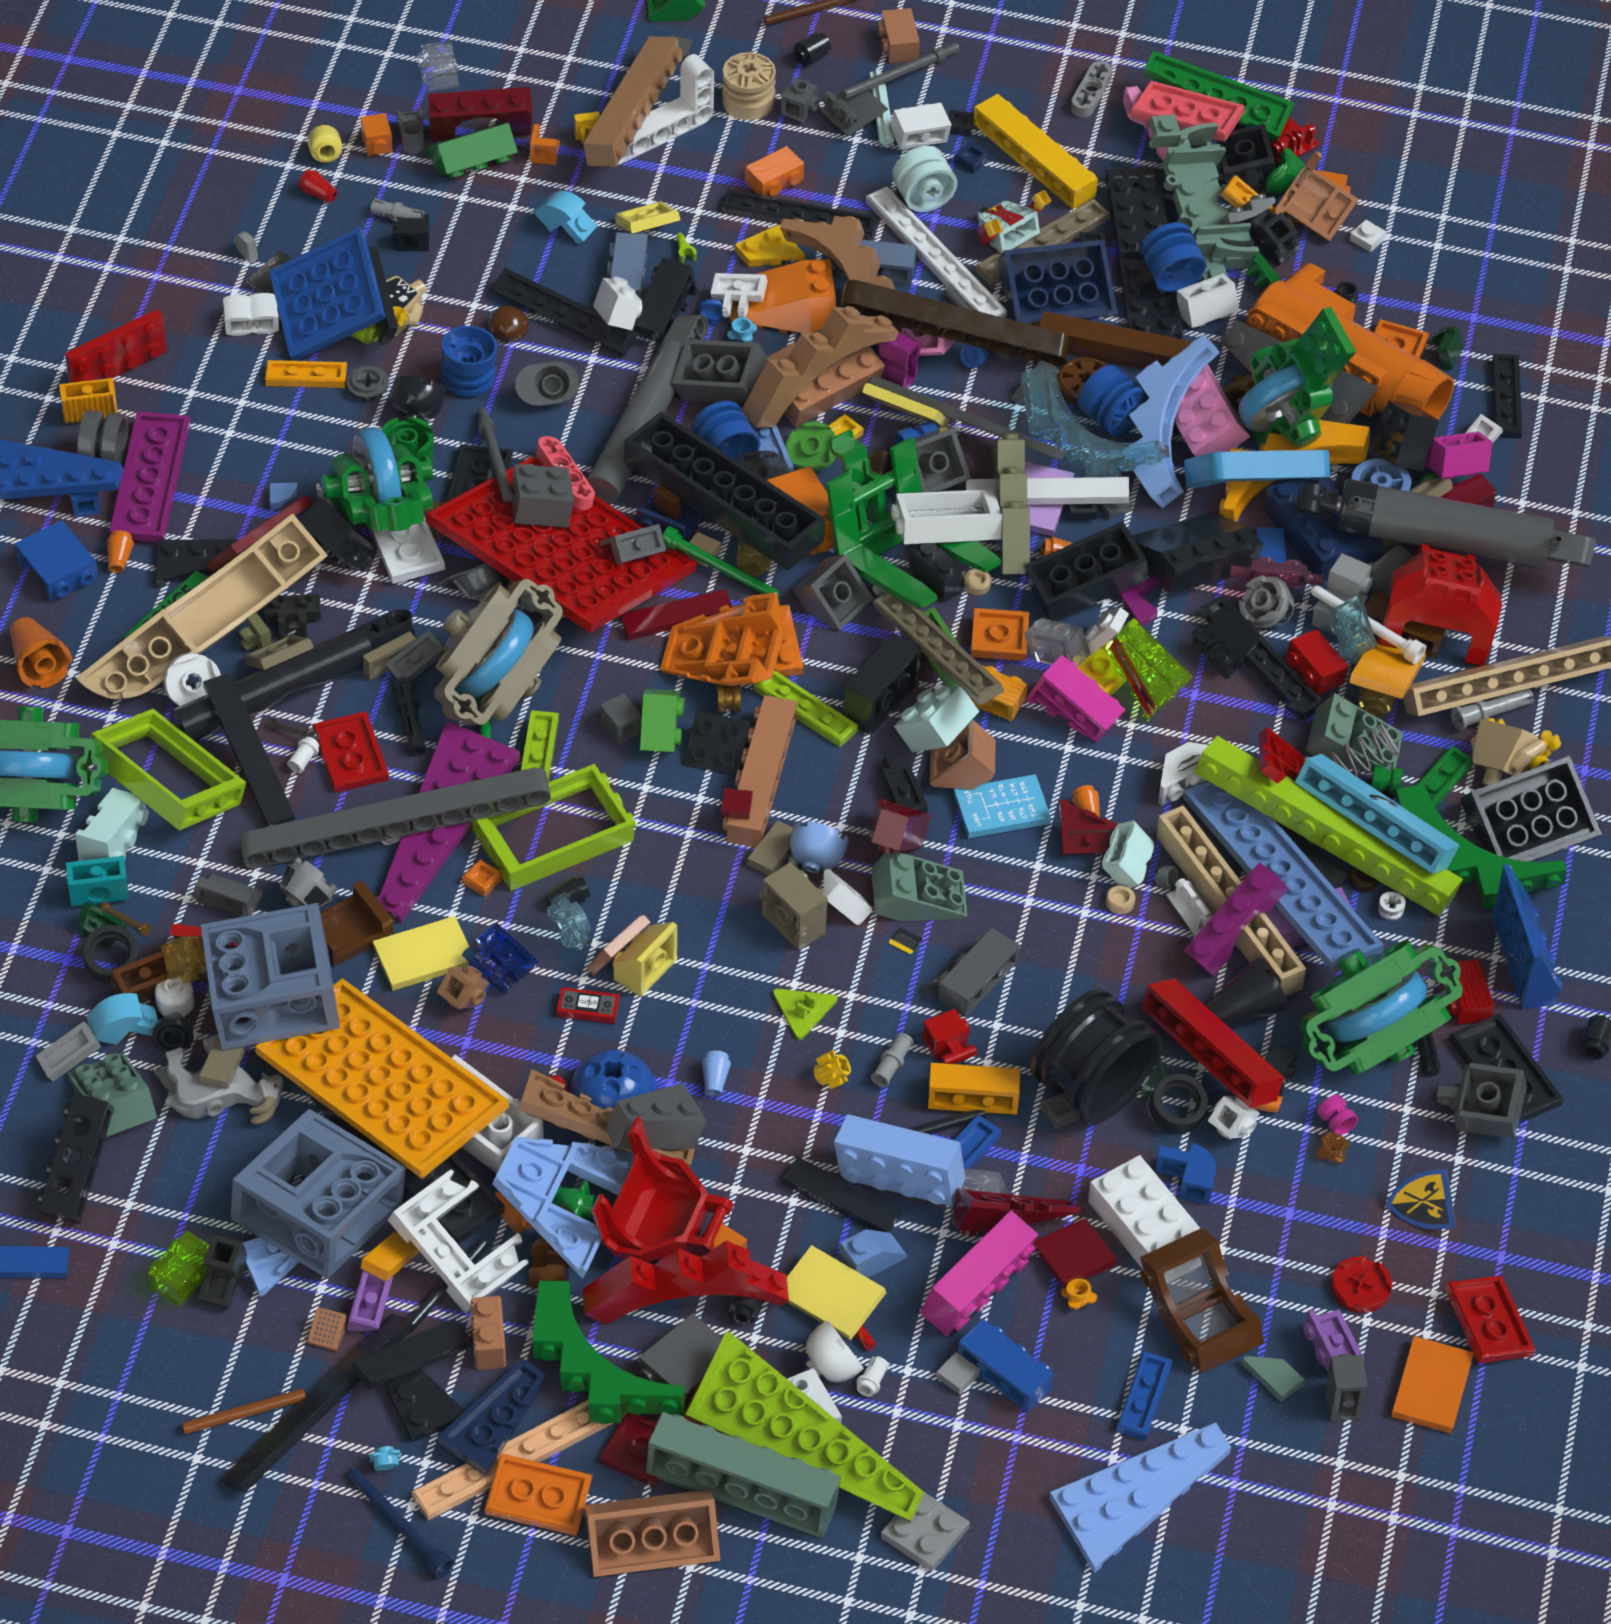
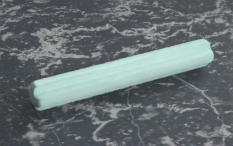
[869,69,894,147]

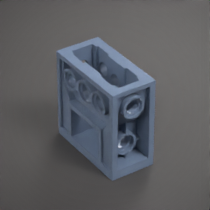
[201,903,340,1050]
[231,1109,406,1279]

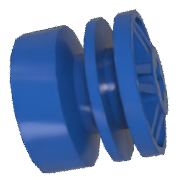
[1140,222,1207,292]
[440,326,497,397]
[1078,365,1149,437]
[690,401,761,466]

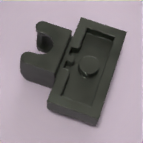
[264,594,321,639]

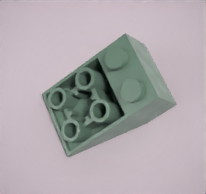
[1306,693,1403,773]
[871,852,968,921]
[67,1052,157,1137]

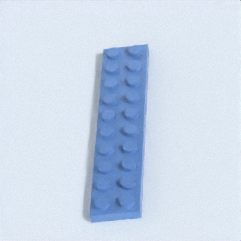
[1183,781,1384,973]

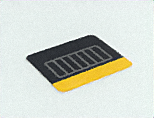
[889,928,922,954]

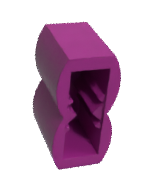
[877,333,920,388]

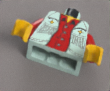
[977,190,1051,254]

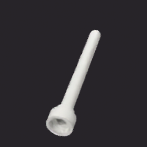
[1311,586,1426,664]

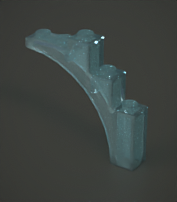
[1021,366,1170,478]

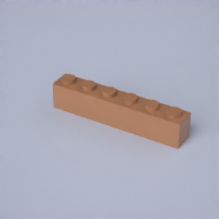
[723,695,797,847]

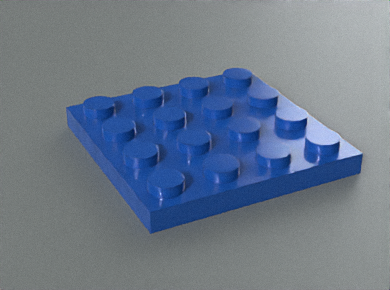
[269,227,386,361]

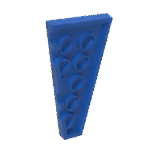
[0,439,124,500]

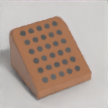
[307,1307,347,1352]

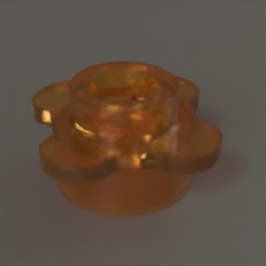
[1317,1133,1350,1164]

